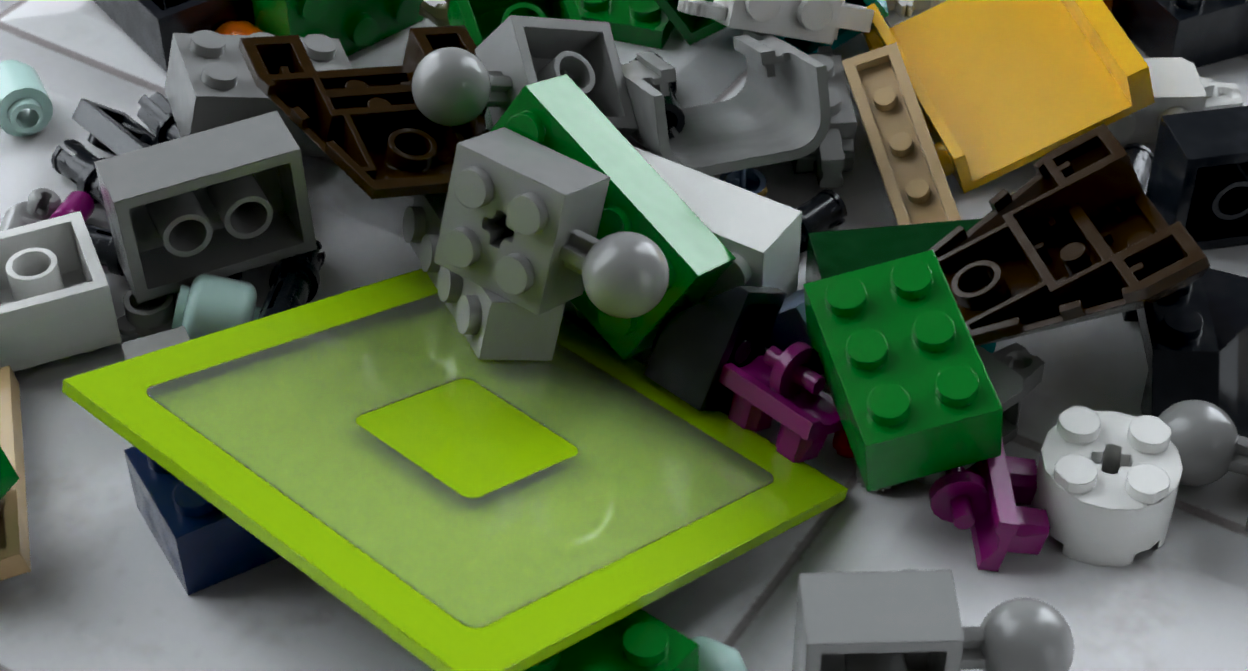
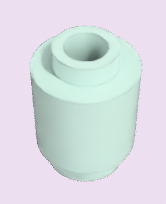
[0,60,53,137]

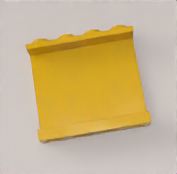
[863,0,1155,194]

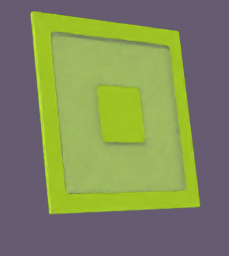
[62,268,848,671]

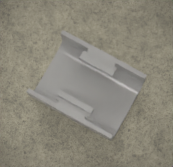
[620,30,831,176]

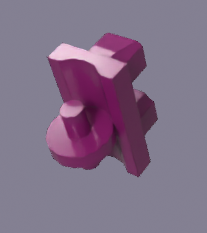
[718,342,844,463]
[929,440,1050,572]

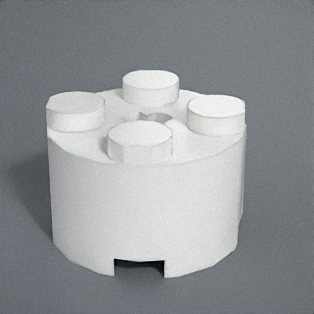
[1031,406,1183,567]

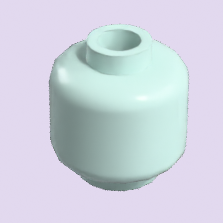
[171,273,262,340]

